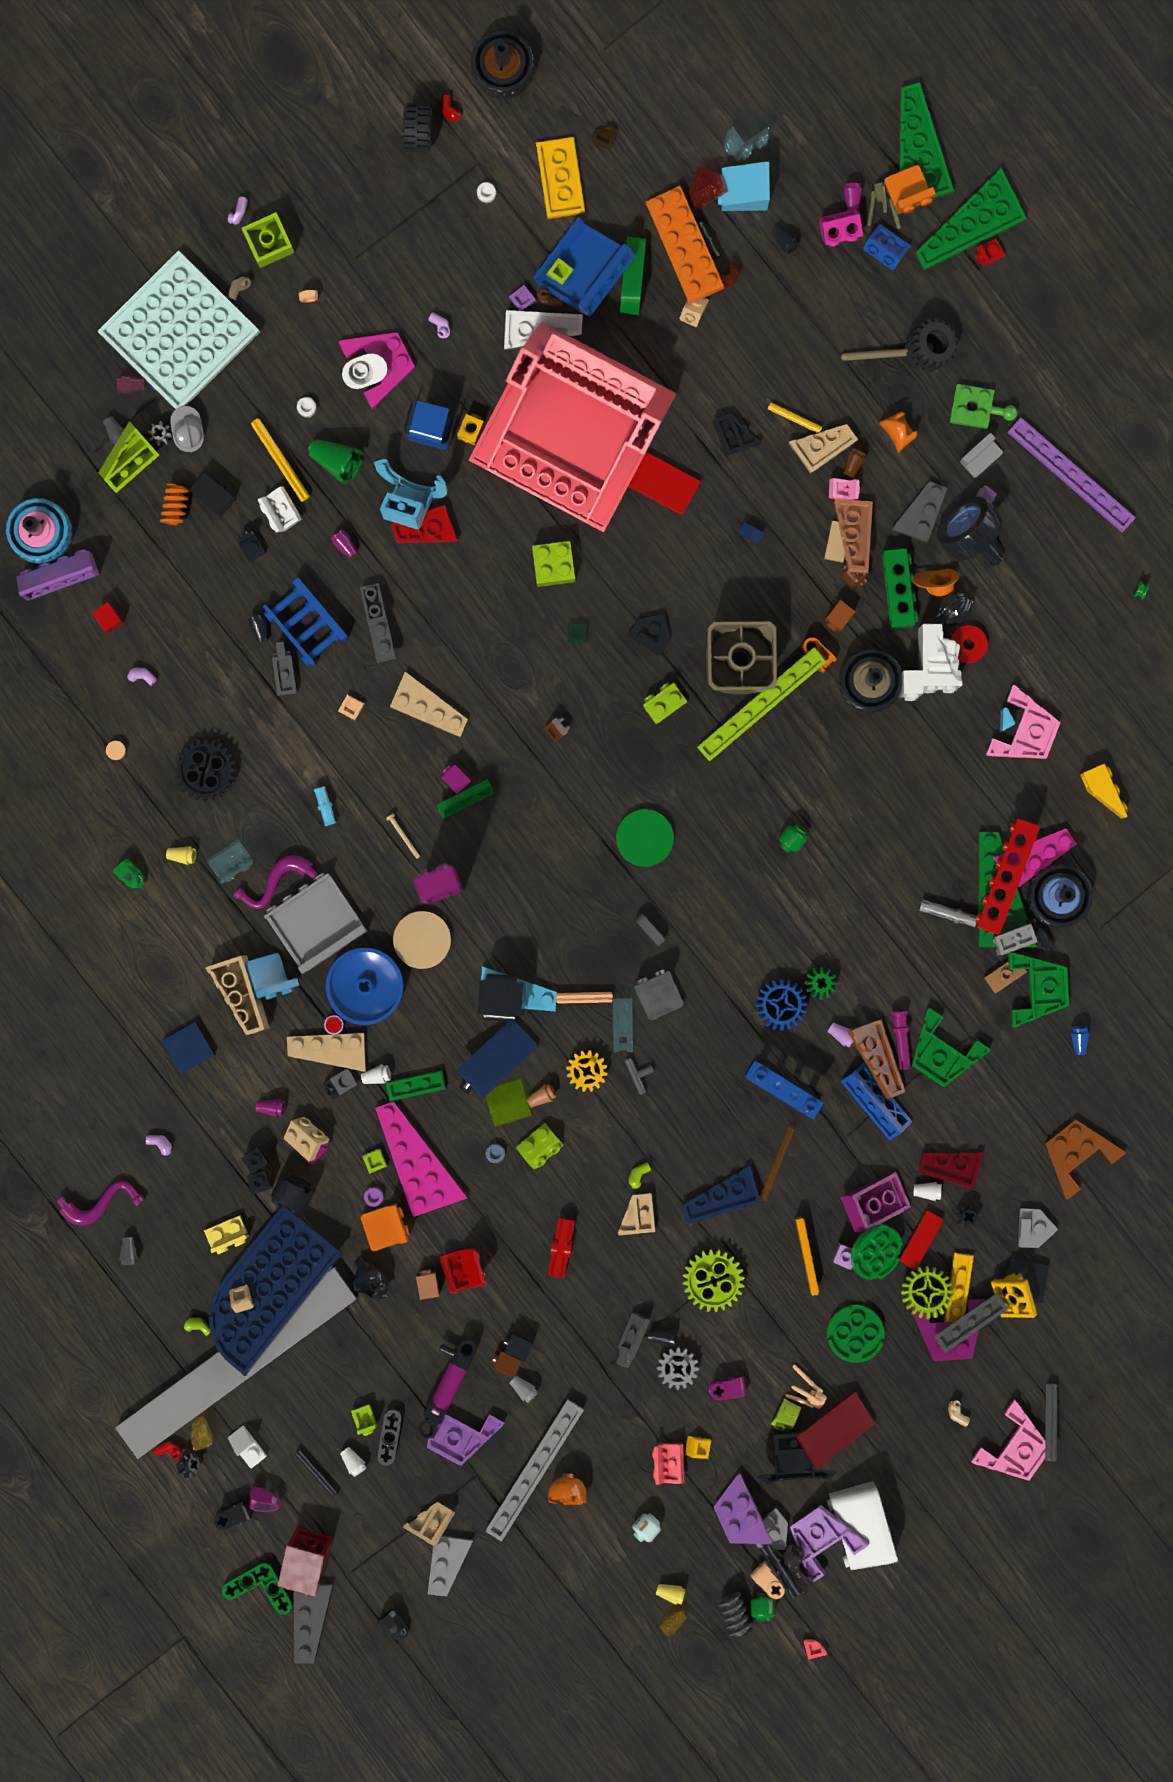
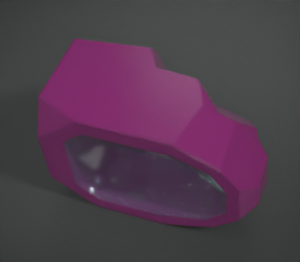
[249,1487,281,1512]

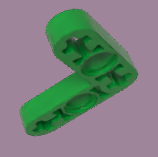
[222,1561,293,1615]

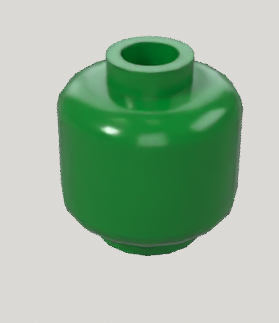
[779,823,807,853]
[751,1593,776,1621]

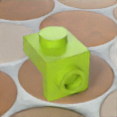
[771,1399,801,1433]
[351,1404,377,1436]

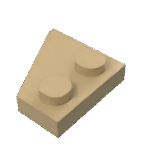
[618,1193,655,1235]
[403,1502,455,1547]

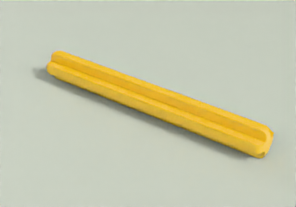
[251,418,310,502]

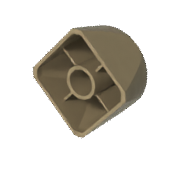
[706,622,777,694]

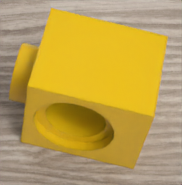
[457,414,484,446]

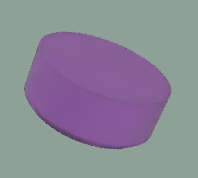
[364,1187,384,1207]

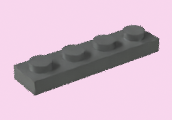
[934,1293,1008,1353]

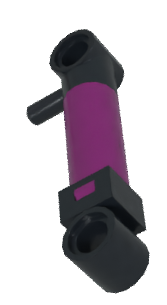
[418,1340,477,1439]

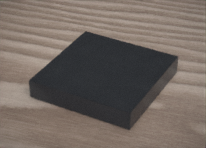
[1004,1258,1049,1303]

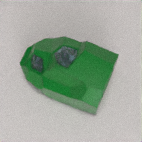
[113,858,145,888]

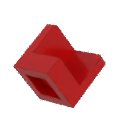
[93,602,123,634]

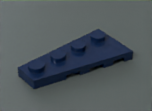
[682,1166,761,1225]

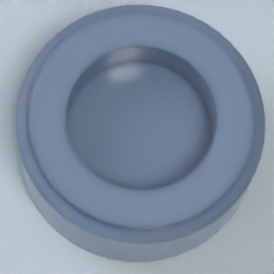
[486,1144,505,1163]

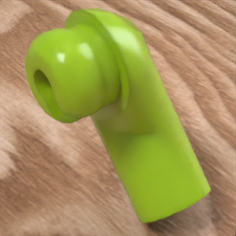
[628,1162,651,1189]
[184,1317,210,1336]

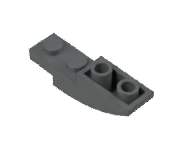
[360,583,396,663]

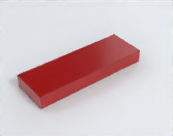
[899,1210,944,1270]

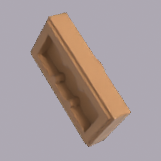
[984,962,1027,994]

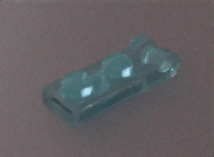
[613,998,633,1052]

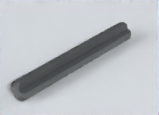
[1045,1384,1058,1461]

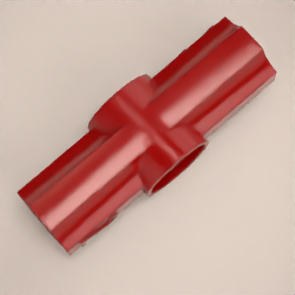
[548,1218,575,1278]

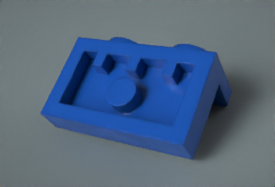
[863,224,911,270]

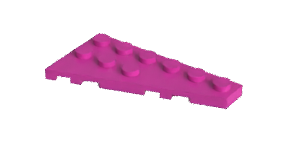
[375,1102,468,1217]

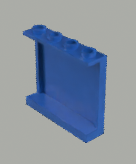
[533,217,635,317]

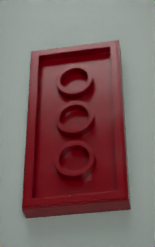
[796,1392,875,1469]

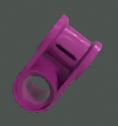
[709,1376,747,1401]

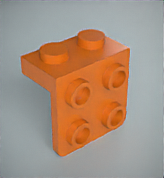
[884,165,936,215]
[361,1203,410,1251]

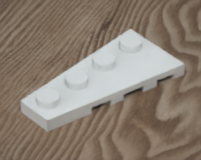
[504,310,583,350]

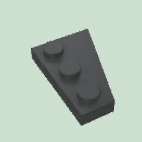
[891,481,947,543]

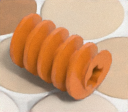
[160,483,190,526]

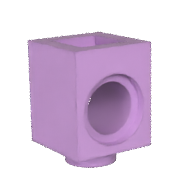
[831,1242,853,1270]

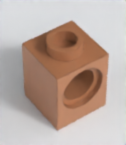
[416,1269,440,1300]

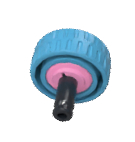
[6,498,73,564]

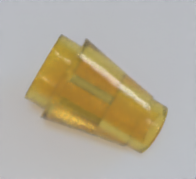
[658,1610,687,1638]

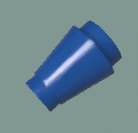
[1070,1026,1090,1055]

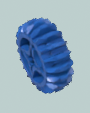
[755,979,808,1031]

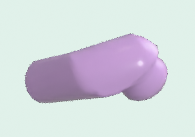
[228,197,248,225]
[428,312,450,339]
[127,668,157,686]

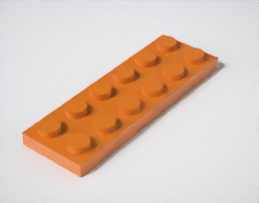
[646,186,724,304]

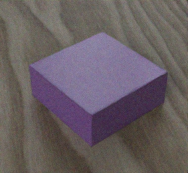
[509,285,536,311]

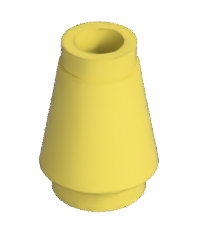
[166,846,196,865]
[656,1584,686,1605]

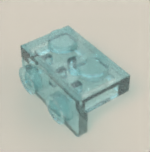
[207,839,253,884]

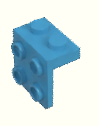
[246,953,299,1000]

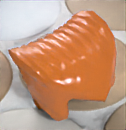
[879,412,917,453]

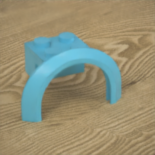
[374,459,448,530]

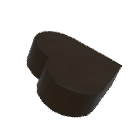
[592,125,617,150]

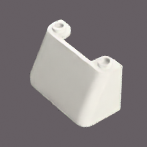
[827,1481,898,1570]

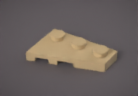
[789,424,858,474]

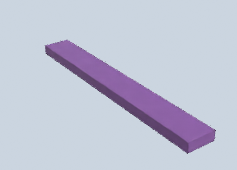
[1007,418,1136,532]

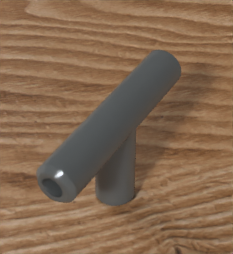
[625,1057,654,1095]

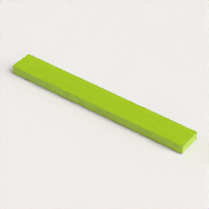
[698,647,827,762]

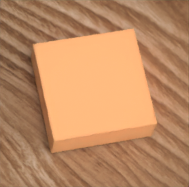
[338,694,364,721]

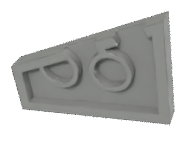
[428,1536,473,1596]

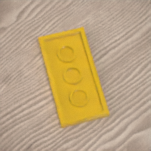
[536,137,585,219]

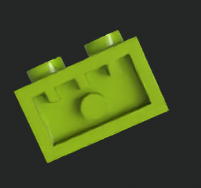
[643,682,687,725]

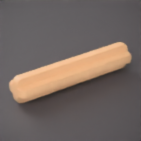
[556,992,613,1003]

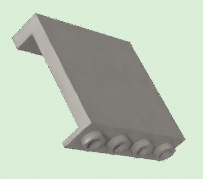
[264,873,367,974]

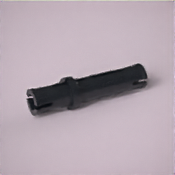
[759,1544,801,1600]

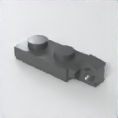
[272,642,297,696]
[616,1312,650,1368]

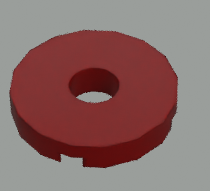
[950,625,988,664]

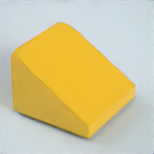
[685,1436,711,1459]

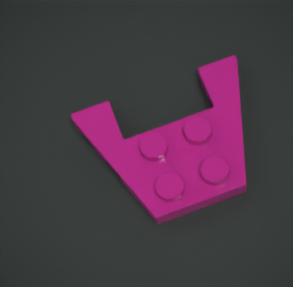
[339,333,415,409]

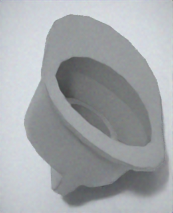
[171,406,204,452]

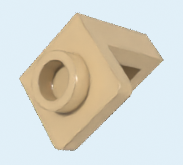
[680,298,709,327]

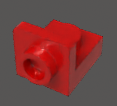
[975,239,1005,267]

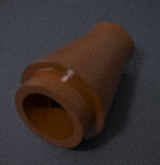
[843,448,866,478]

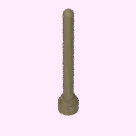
[841,342,933,361]

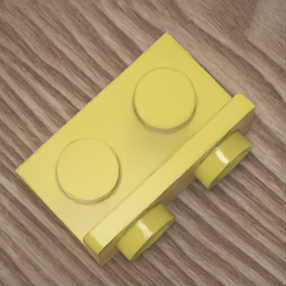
[204,1215,249,1254]

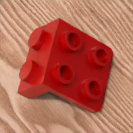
[440,1248,486,1294]

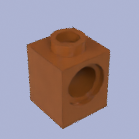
[825,600,855,632]

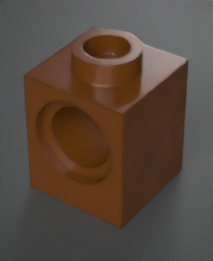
[491,1349,522,1379]

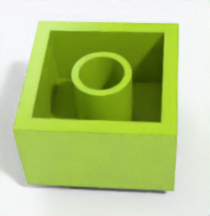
[242,212,294,268]
[532,541,575,587]

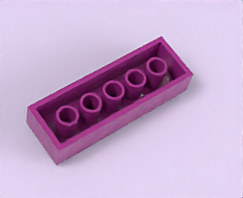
[414,864,464,904]

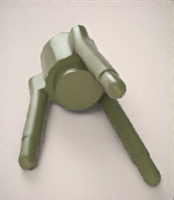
[867,182,901,229]

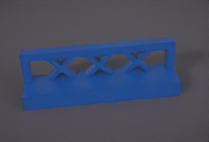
[841,1063,912,1141]

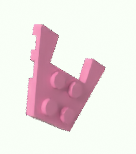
[986,685,1060,759]
[971,1399,1045,1481]

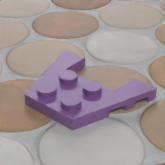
[427,1414,504,1466]
[790,1505,869,1584]

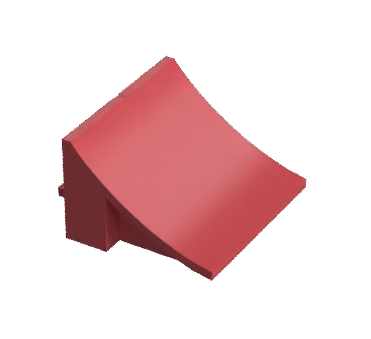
[469,322,677,532]

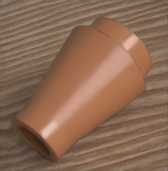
[526,1084,556,1108]

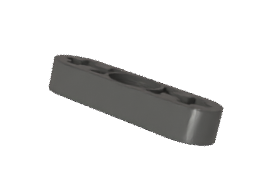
[377,1409,402,1466]

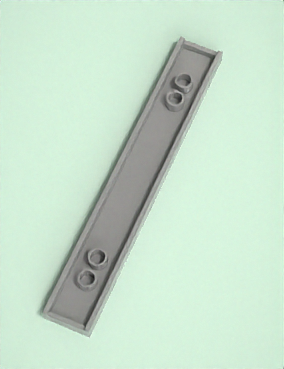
[115,1267,358,1459]

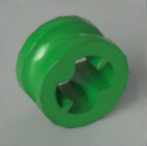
[1133,580,1149,600]

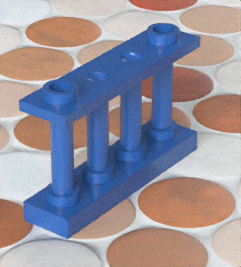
[263,578,349,667]
[745,1061,823,1120]

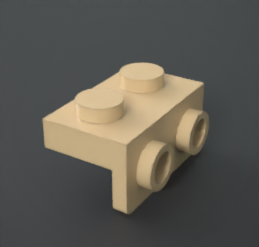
[283,1117,329,1162]

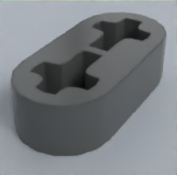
[635,913,666,947]

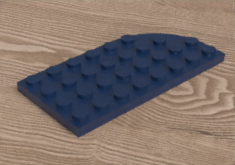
[209,1205,343,1376]

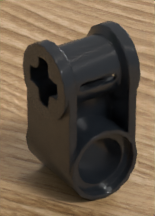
[214,1499,253,1530]

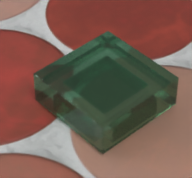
[567,623,587,644]

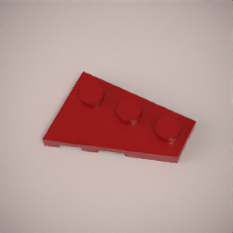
[390,505,457,543]

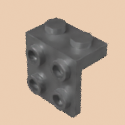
[634,969,683,1020]

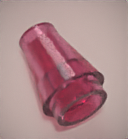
[117,375,144,395]

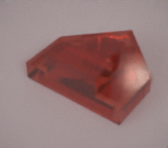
[689,166,728,210]

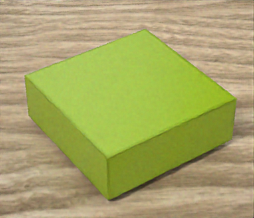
[362,1148,387,1174]

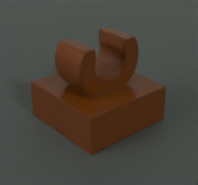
[544,718,570,743]

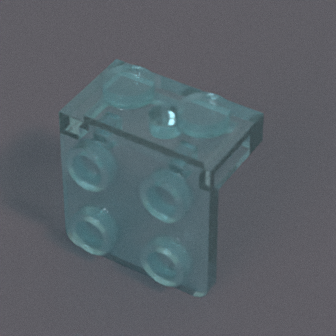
[724,127,771,162]

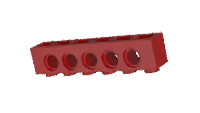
[976,819,1040,935]

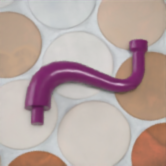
[234,855,318,909]
[57,1180,145,1226]

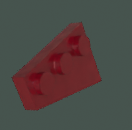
[917,1152,984,1190]

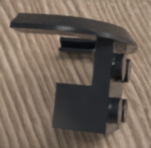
[758,1432,837,1484]

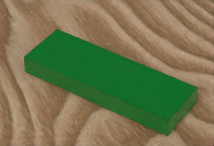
[436,779,494,819]
[386,1070,446,1101]

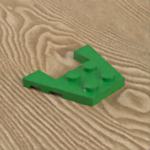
[1008,952,1069,1027]
[911,1008,991,1087]

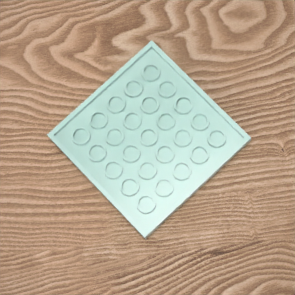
[98,251,260,409]

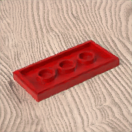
[628,452,701,516]

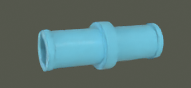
[314,786,337,826]

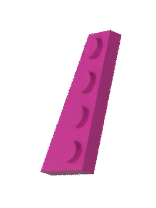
[993,829,1077,887]

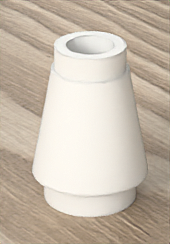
[361,1065,391,1084]
[914,1182,942,1201]
[340,1447,366,1477]

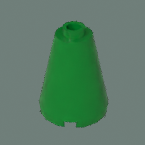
[308,439,363,485]

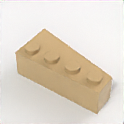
[205,955,270,1035]

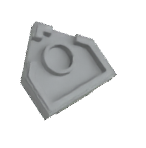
[1018,1208,1058,1248]
[756,1507,788,1550]

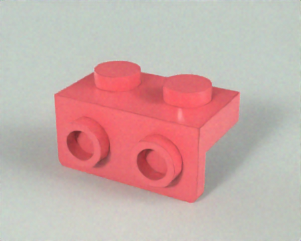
[652,1443,684,1485]

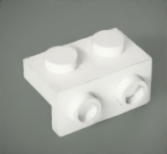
[258,486,302,532]

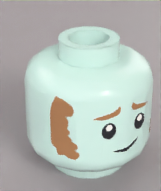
[632,1513,661,1542]

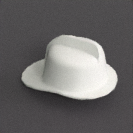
[342,353,387,389]

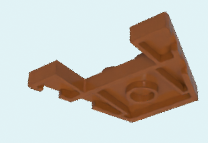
[1045,1119,1126,1200]

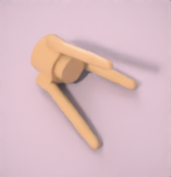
[785,1364,827,1409]

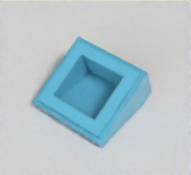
[1000,708,1015,732]

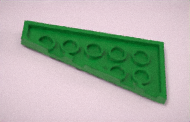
[899,82,954,199]
[978,832,1037,947]

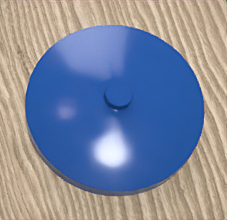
[326,948,403,1025]

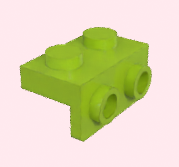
[516,1123,563,1170]

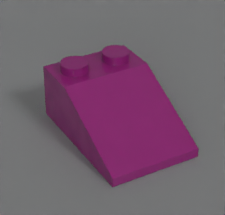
[840,1172,911,1232]

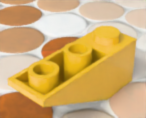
[1080,764,1128,819]

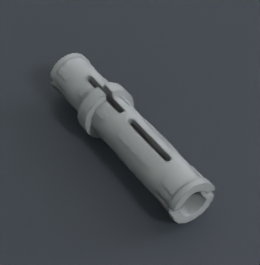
[919,899,978,927]

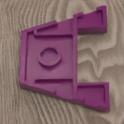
[910,1299,985,1361]

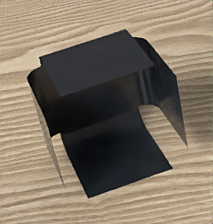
[478,974,526,1022]

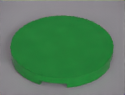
[616,809,674,867]
[851,1225,903,1280]
[827,1304,885,1363]

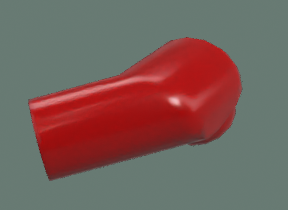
[441,95,461,121]
[153,1441,182,1459]

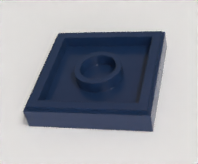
[162,1022,215,1074]

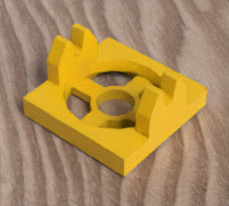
[991,1273,1037,1318]

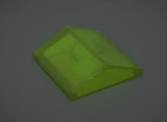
[486,1079,532,1127]

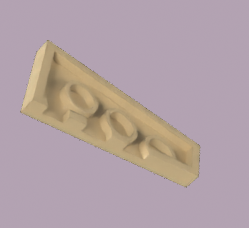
[390,672,468,738]
[287,1033,366,1072]

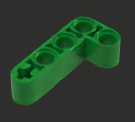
[620,237,646,315]

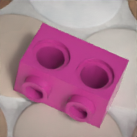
[819,209,863,246]

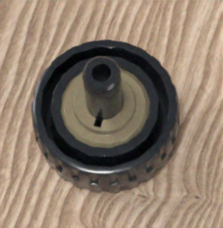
[838,649,902,713]

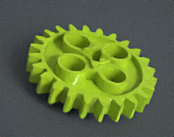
[682,1249,745,1312]

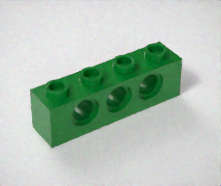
[882,549,918,629]

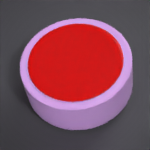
[324,1015,344,1035]

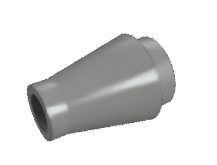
[509,1375,538,1403]

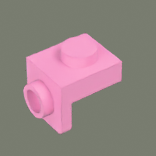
[829,478,860,500]

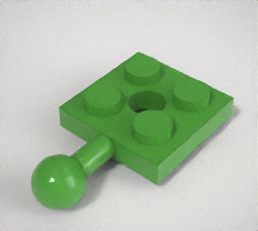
[950,384,1018,429]

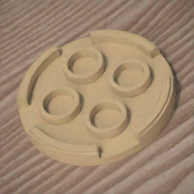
[393,911,451,969]

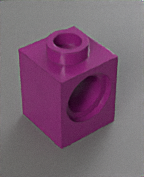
[441,765,471,794]

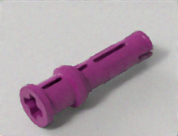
[891,1010,912,1070]

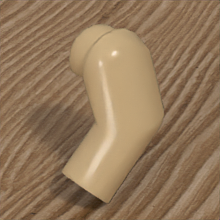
[948,1400,970,1427]

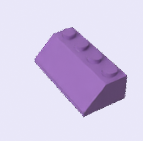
[16,550,100,601]

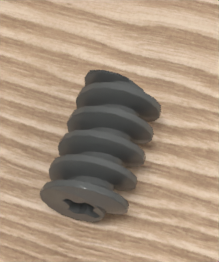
[719,1592,753,1636]

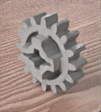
[657,1347,699,1390]

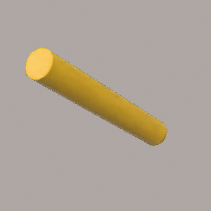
[768,402,822,433]

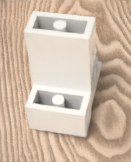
[900,624,962,701]

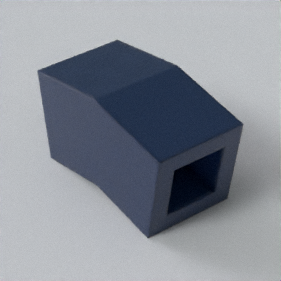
[738,522,764,545]

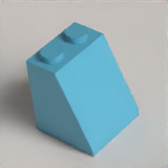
[717,162,770,211]

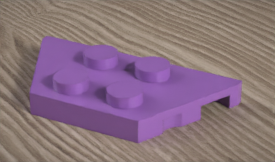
[714,1474,773,1544]

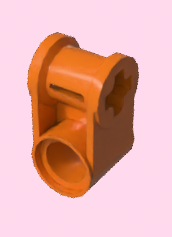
[801,637,837,673]

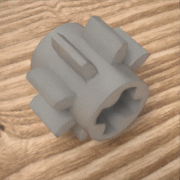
[147,421,172,447]

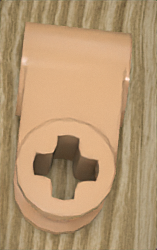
[750,1561,785,1599]

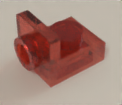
[718,263,738,288]

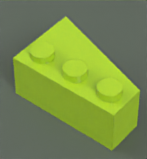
[98,421,159,493]

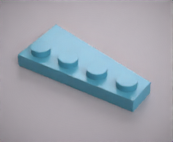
[481,967,557,1011]

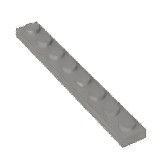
[485,1399,584,1542]

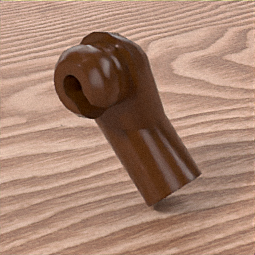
[537,288,563,307]

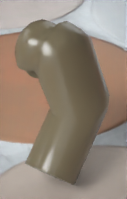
[227,277,251,301]

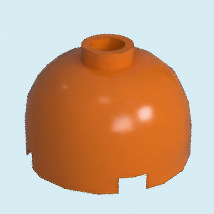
[548,1474,587,1505]

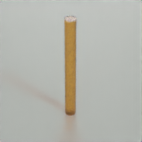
[760,1127,795,1201]

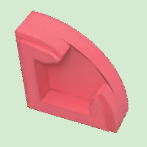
[803,1639,827,1660]

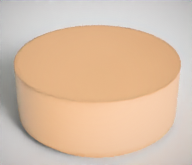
[299,290,318,303]
[106,741,126,760]

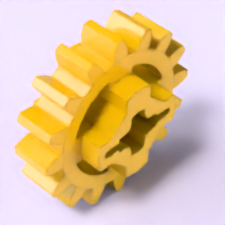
[566,1050,608,1092]

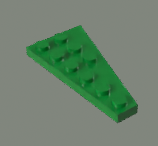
[915,168,1027,271]

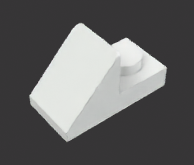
[228,1426,267,1469]

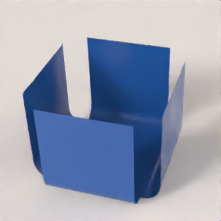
[404,401,457,450]

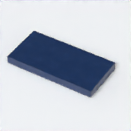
[457,1021,538,1098]

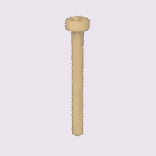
[386,813,420,859]

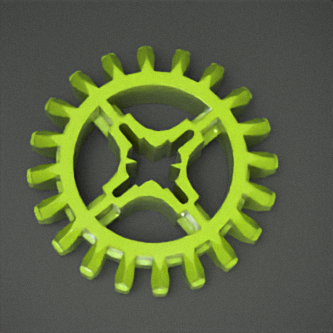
[901,1266,954,1319]

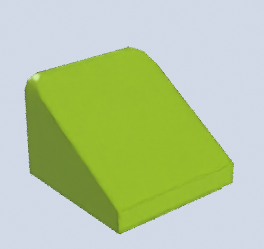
[546,258,574,285]

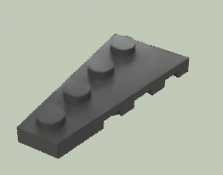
[294,1584,333,1664]

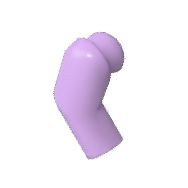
[146,1135,172,1156]

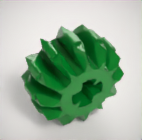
[805,967,838,999]

